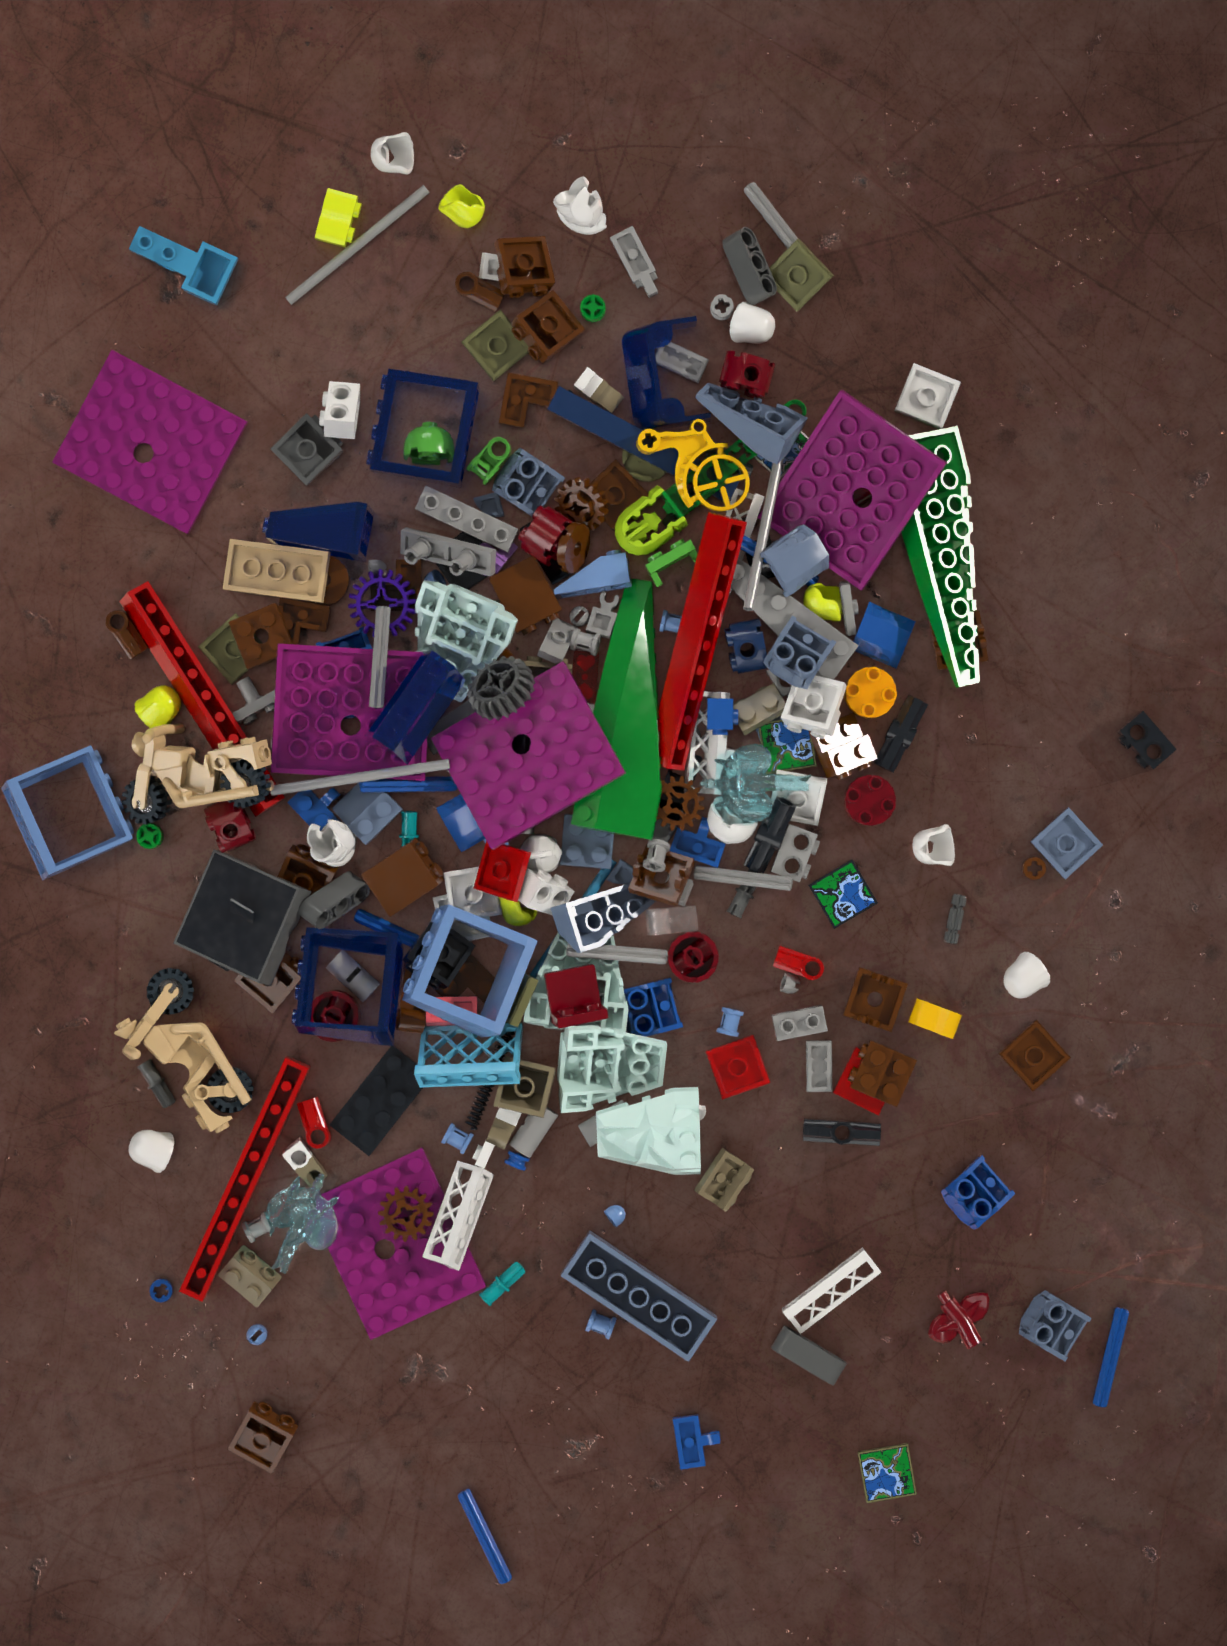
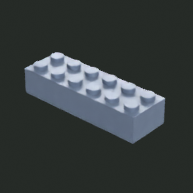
[561,1230,717,1362]

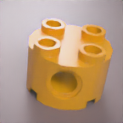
[844,667,897,719]

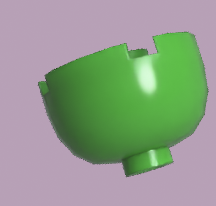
[404,422,454,465]

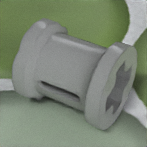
[710,294,734,321]
[570,628,601,656]
[643,839,670,872]
[242,1211,275,1243]

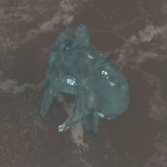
[700,744,811,822]
[266,1173,338,1274]

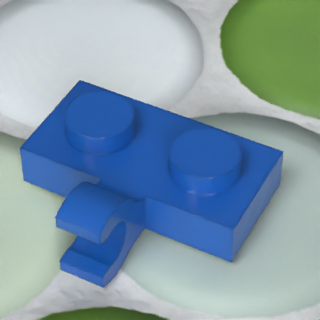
[287,787,342,831]
[670,817,726,868]
[673,1414,721,1470]

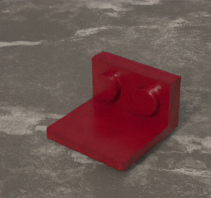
[544,964,608,1029]

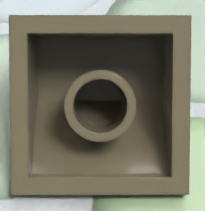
[493,1056,556,1118]

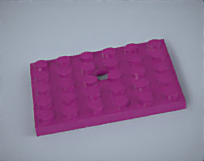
[52,350,248,534]
[757,390,947,590]
[270,644,432,781]
[431,661,626,850]
[306,1147,487,1340]

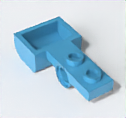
[129,226,238,305]

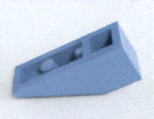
[554,550,632,599]

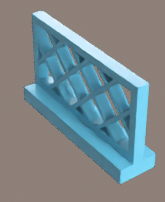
[414,1023,523,1088]

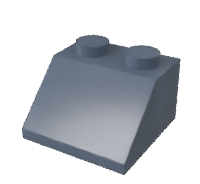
[332,783,404,845]

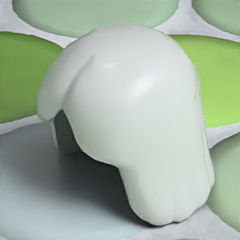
[371,132,414,175]
[729,301,775,344]
[912,824,955,866]
[1003,952,1050,999]
[129,1130,175,1173]

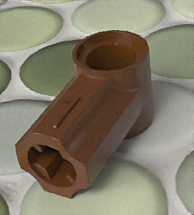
[455,272,505,312]
[106,610,148,660]

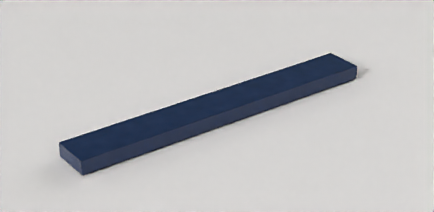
[547,386,740,502]

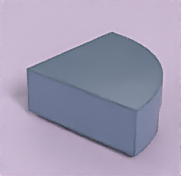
[473,492,505,517]
[606,859,633,884]

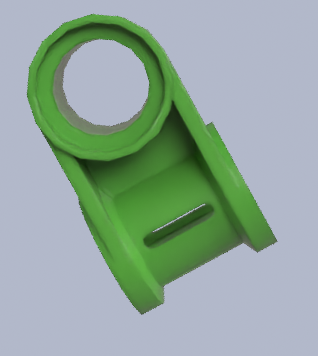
[466,437,512,486]

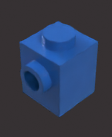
[707,698,738,735]

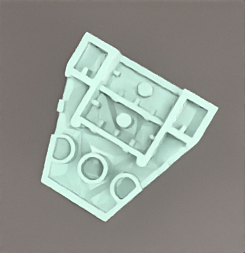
[415,580,518,702]
[523,932,629,1032]
[557,1025,667,1113]
[596,1087,701,1175]

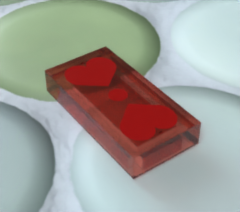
[572,651,599,703]

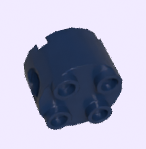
[724,619,768,674]

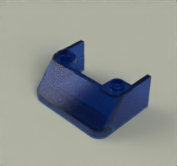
[622,316,711,430]

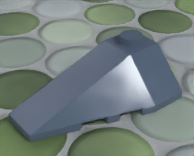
[695,383,807,464]
[550,883,656,953]

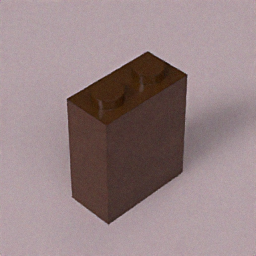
[488,556,562,636]
[361,838,444,917]

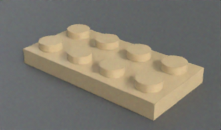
[223,539,331,603]

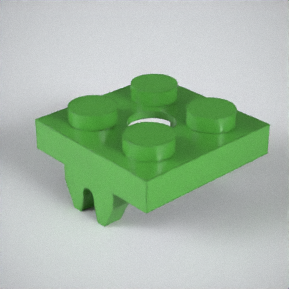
[645,539,698,587]

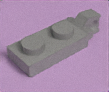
[610,226,658,298]

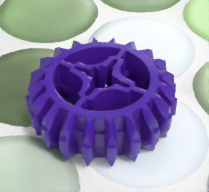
[348,569,417,637]

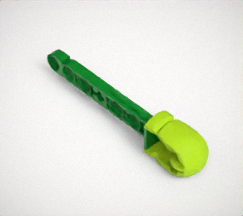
[615,400,807,556]

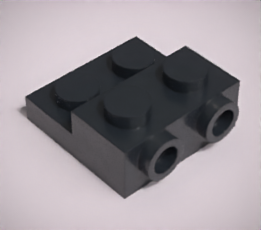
[402,920,476,990]

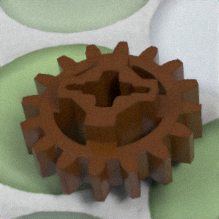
[554,477,609,531]
[656,776,705,831]
[378,1185,434,1242]

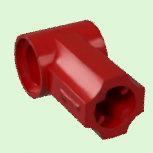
[773,946,824,980]
[297,1097,331,1149]

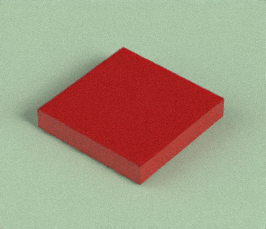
[473,841,531,902]
[705,1035,770,1100]
[833,1047,885,1116]

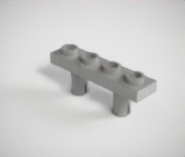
[415,486,519,553]
[400,527,496,576]
[232,677,275,726]

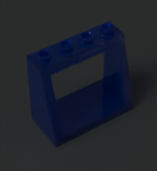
[366,369,480,488]
[262,502,375,562]
[364,650,466,765]
[292,927,404,1046]

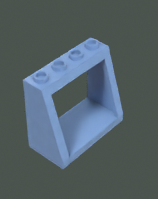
[1,745,134,881]
[402,904,537,1038]

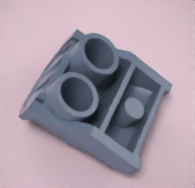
[492,448,565,517]
[760,524,829,597]
[763,616,836,689]
[1019,1290,1092,1362]

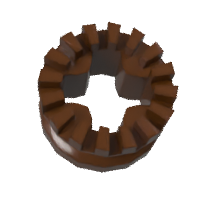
[1022,857,1046,880]

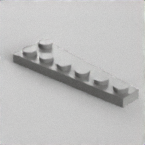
[731,558,859,680]

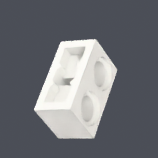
[319,381,360,439]
[518,869,575,915]

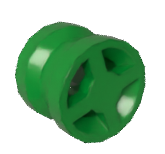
[580,294,606,323]
[136,823,164,849]

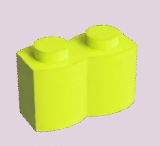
[315,188,362,248]

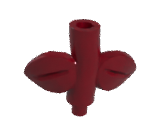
[928,1290,989,1349]

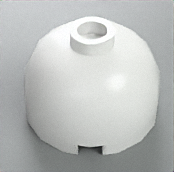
[707,795,760,844]

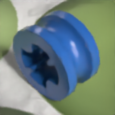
[504,1150,530,1171]
[149,1279,173,1303]

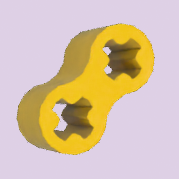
[908,998,962,1039]

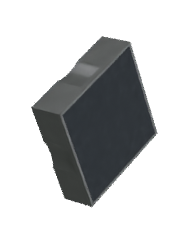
[174,849,311,986]

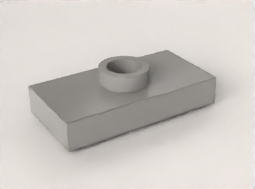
[652,338,709,384]
[839,581,859,636]
[537,619,578,664]
[806,1040,832,1092]

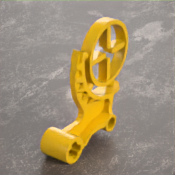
[636,419,750,512]

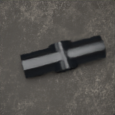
[874,695,928,773]
[744,796,796,874]
[803,1118,881,1146]

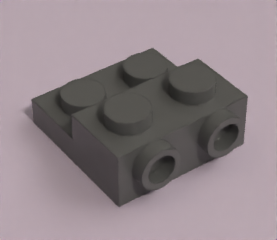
[270,413,344,486]

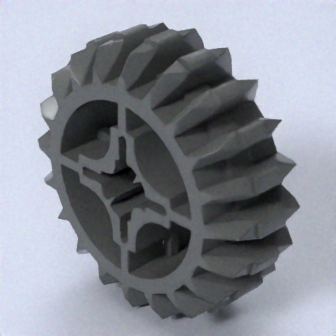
[466,656,535,721]

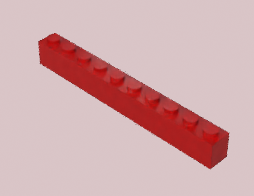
[657,512,747,771]
[119,581,285,817]
[179,1056,311,1302]

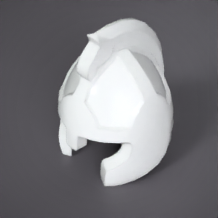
[553,176,607,235]
[307,819,356,867]
[520,834,562,873]

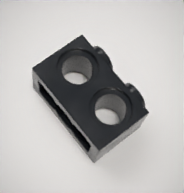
[1117,711,1177,770]

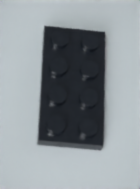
[329,1044,423,1156]

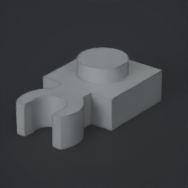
[586,591,620,640]

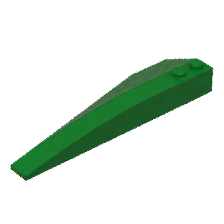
[902,426,980,688]
[571,578,662,840]

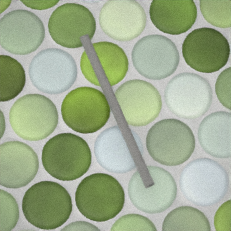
[285,185,430,305]
[743,458,784,611]
[271,759,450,796]

